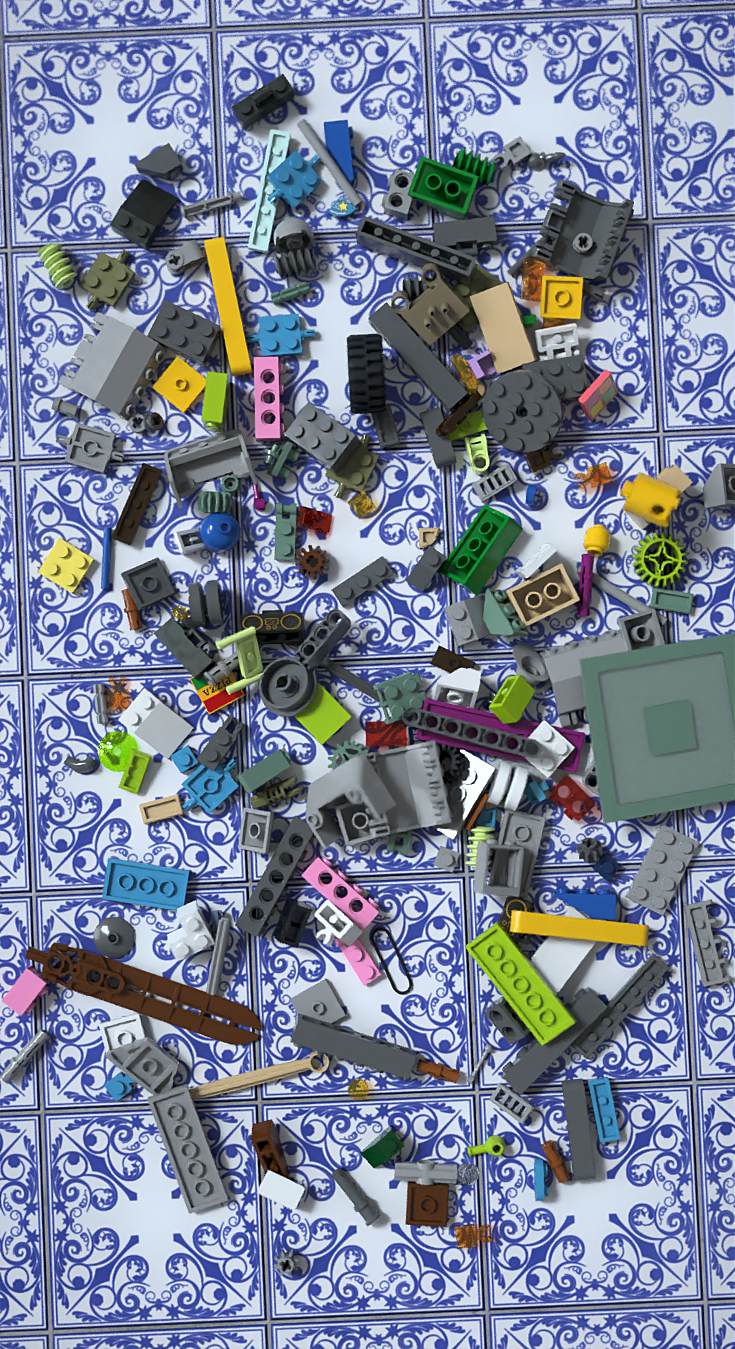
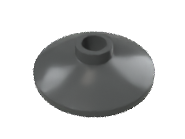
[93,917,135,958]

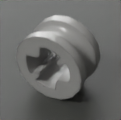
[573,233,593,253]
[128,414,146,434]

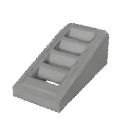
[472,463,518,502]
[489,1083,536,1125]

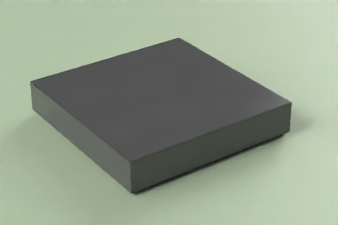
[121,557,176,611]

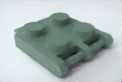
[373,671,427,724]

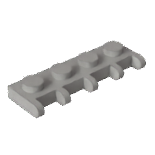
[683,899,731,987]

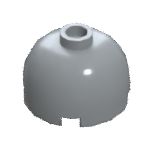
[274,217,315,256]

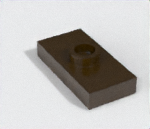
[430,645,476,674]

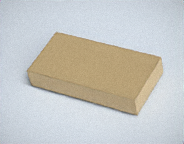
[139,794,184,824]

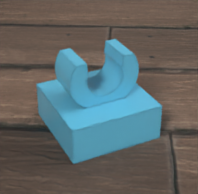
[524,781,549,805]

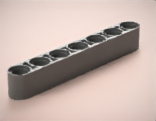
[402,707,542,758]

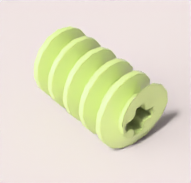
[37,243,77,289]
[465,825,495,869]

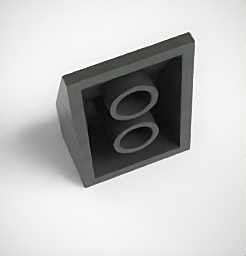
[110,179,178,251]

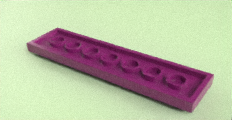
[416,699,585,773]

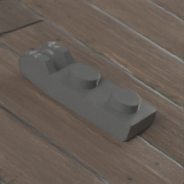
[196,715,245,772]

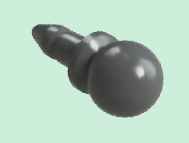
[527,152,566,169]

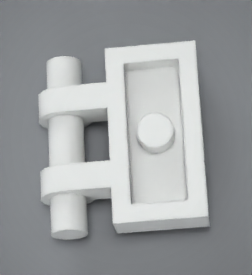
[535,323,580,361]

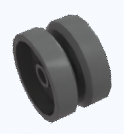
[188,580,224,628]

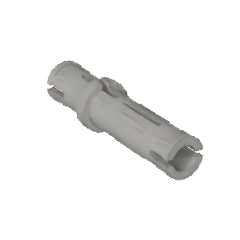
[0,1028,50,1084]

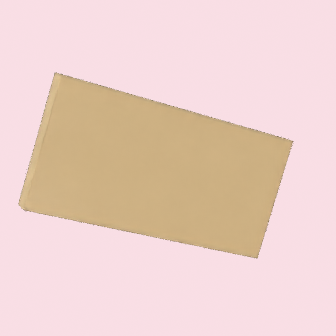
[470,282,536,374]

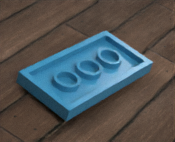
[102,858,190,911]

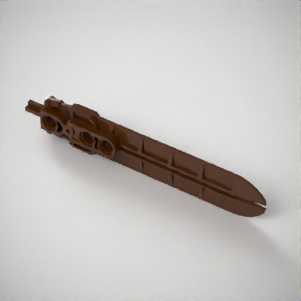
[25,942,262,1045]

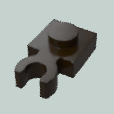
[523,443,562,473]

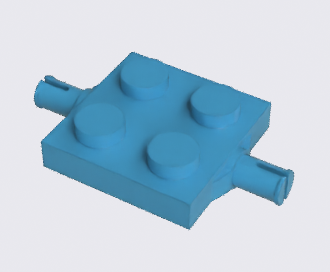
[266,150,323,209]
[246,313,315,357]
[181,758,240,814]

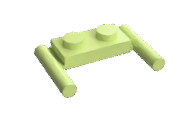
[216,626,263,694]

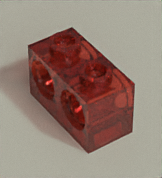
[548,774,596,821]

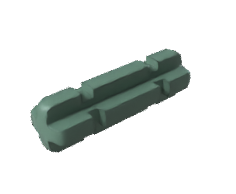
[271,282,310,305]

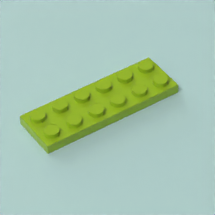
[465,922,576,1046]

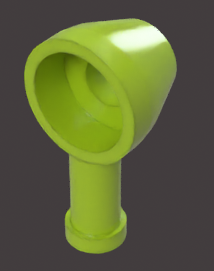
[467,1135,506,1157]

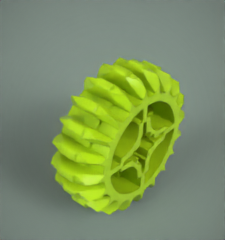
[632,532,688,587]

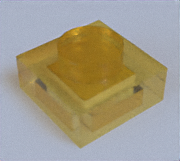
[348,490,376,519]

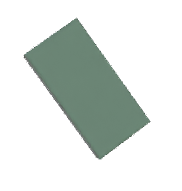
[650,587,694,614]

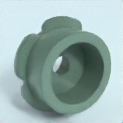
[221,474,241,494]

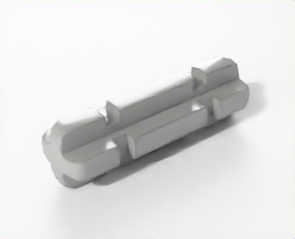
[93,684,109,724]

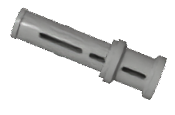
[202,646,260,688]

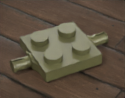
[79,249,136,311]
[325,434,380,499]

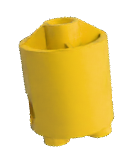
[620,472,681,528]

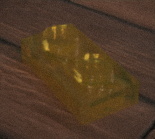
[450,353,479,395]

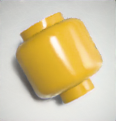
[583,524,611,556]

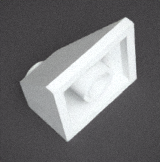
[433,668,481,709]

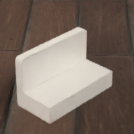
[257,1170,305,1211]

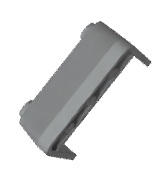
[164,429,258,509]
[305,755,396,849]

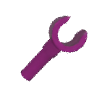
[252,483,266,511]

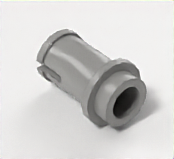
[51,397,79,418]

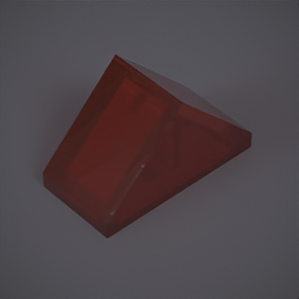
[297,506,333,535]

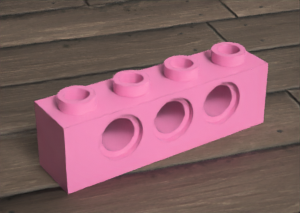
[254,357,285,442]
[301,856,379,931]

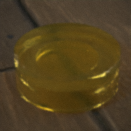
[348,1078,369,1100]

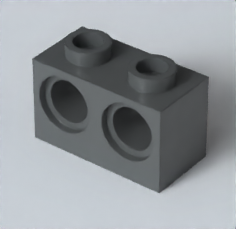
[484,996,530,1045]

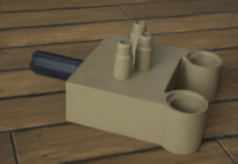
[391,263,473,350]

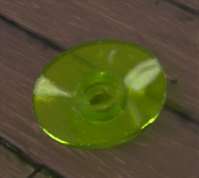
[98,731,139,772]

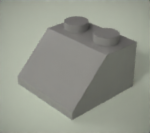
[444,595,492,647]

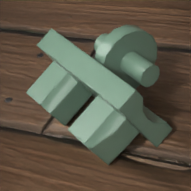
[263,441,300,479]

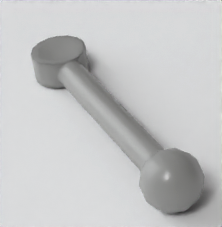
[467,1045,493,1084]

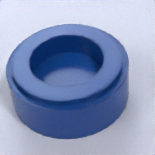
[525,484,537,505]

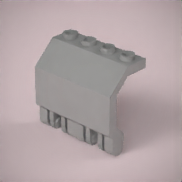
[58,312,167,421]
[540,630,628,728]
[363,740,452,838]

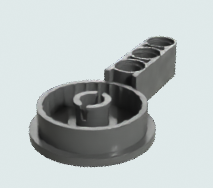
[259,609,351,717]

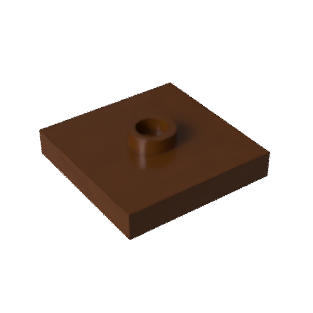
[405,1181,449,1227]

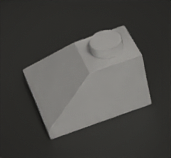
[703,463,735,508]

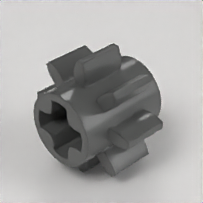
[577,837,603,863]

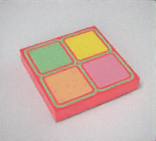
[578,370,619,422]

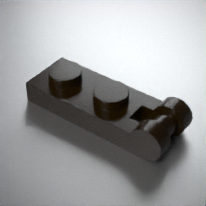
[436,391,482,437]

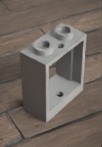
[473,839,524,897]

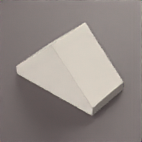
[174,527,206,555]

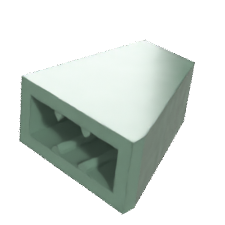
[237,749,292,794]

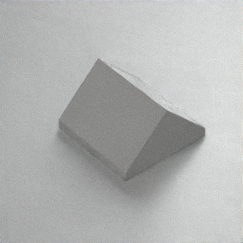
[617,608,665,651]
[238,808,275,854]

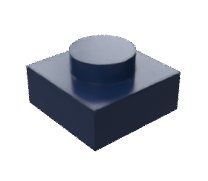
[592,852,622,882]

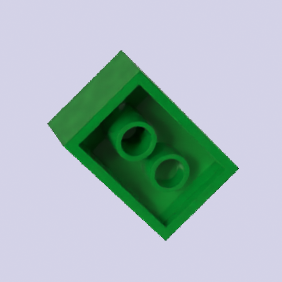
[407,156,479,220]

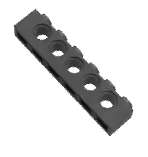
[235,816,316,937]

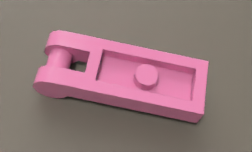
[333,936,381,986]

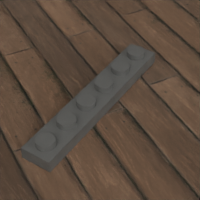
[571,953,669,1059]

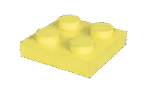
[38,538,95,594]

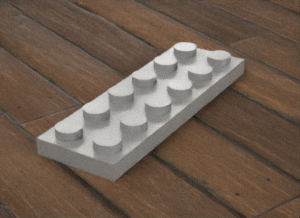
[148,1084,228,1214]

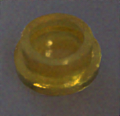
[171,605,191,622]

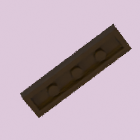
[111,463,163,546]

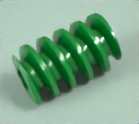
[452,147,496,186]

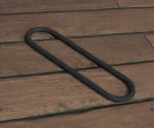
[371,927,412,995]

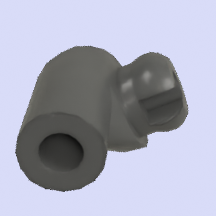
[64,755,95,773]

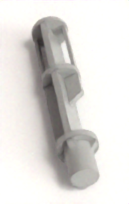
[180,191,242,218]

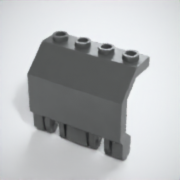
[531,180,634,282]

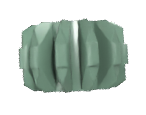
[198,491,232,513]

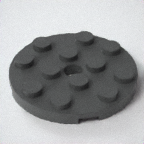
[482,370,564,452]

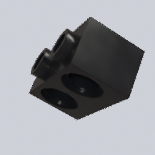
[273,897,312,948]

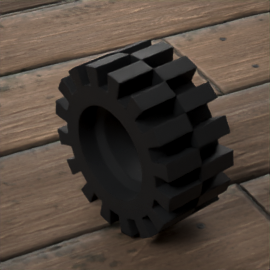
[438,744,466,784]

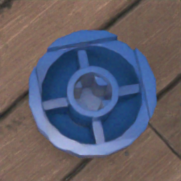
[199,512,241,553]

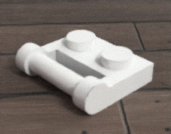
[515,543,557,580]

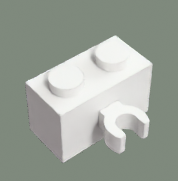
[314,899,363,947]

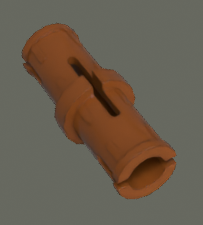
[121,589,143,631]
[417,1058,460,1083]
[541,1140,571,1183]

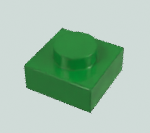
[521,314,537,328]

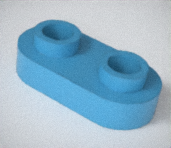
[534,1159,548,1201]

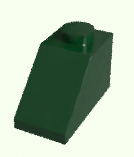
[360,1125,405,1168]

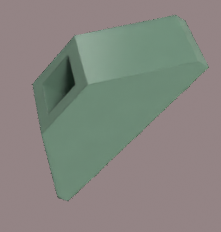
[483,588,529,637]

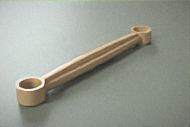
[174,1051,329,1100]

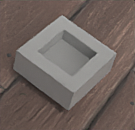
[433,846,460,873]

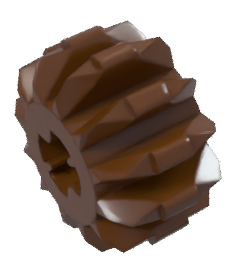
[295,545,330,580]

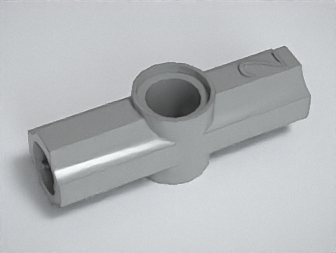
[394,1160,457,1185]

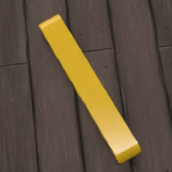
[204,236,253,377]
[510,911,649,946]

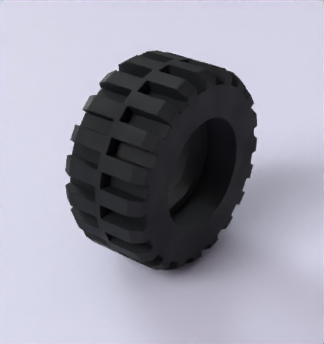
[347,333,386,414]

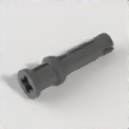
[331,1166,381,1226]

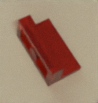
[366,721,407,746]

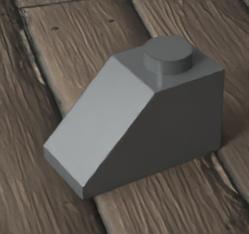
[134,143,184,180]
[406,545,446,592]

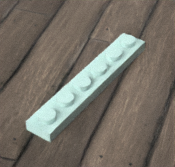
[248,129,291,253]

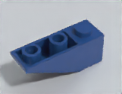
[323,120,358,186]
[552,888,616,920]

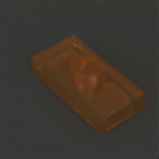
[520,257,545,302]

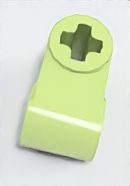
[464,434,490,475]

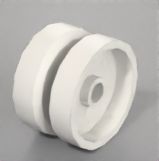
[487,759,529,811]

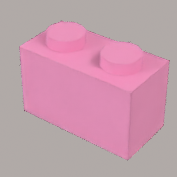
[2,966,49,1016]

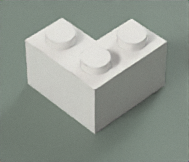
[167,900,215,962]

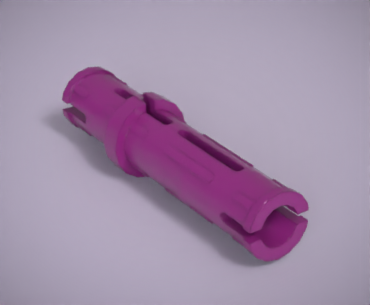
[577,554,595,616]

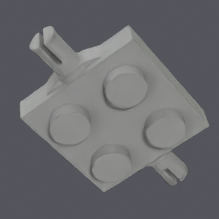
[56,422,125,474]

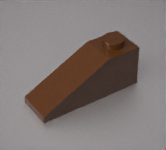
[250,1119,291,1180]

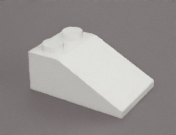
[118,688,194,759]

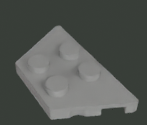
[105,1037,179,1095]

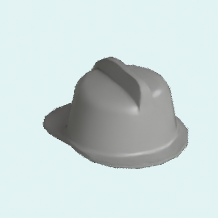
[513,643,549,688]

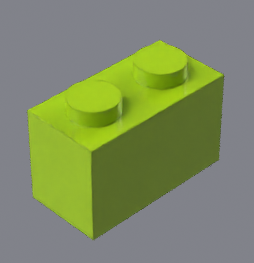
[489,675,535,724]

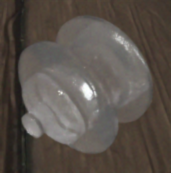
[457,1163,479,1185]

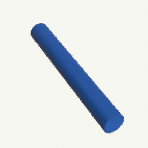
[101,528,112,589]

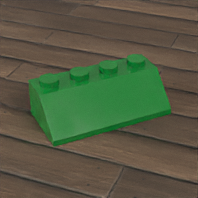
[439,504,523,596]

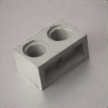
[381,169,415,220]

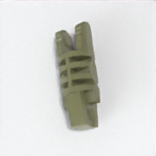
[249,776,303,809]

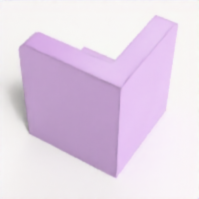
[467,350,497,383]

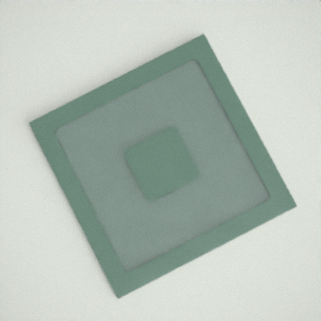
[579,633,735,824]

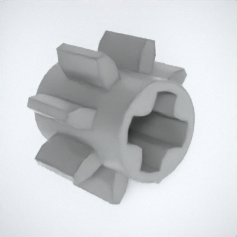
[274,1249,299,1277]

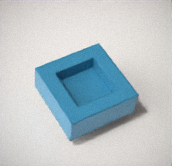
[171,745,199,773]

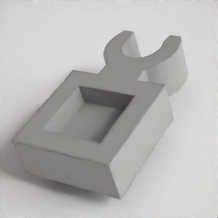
[493,136,531,171]

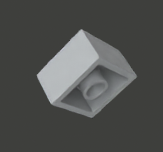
[335,801,383,846]

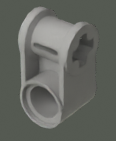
[165,240,206,275]

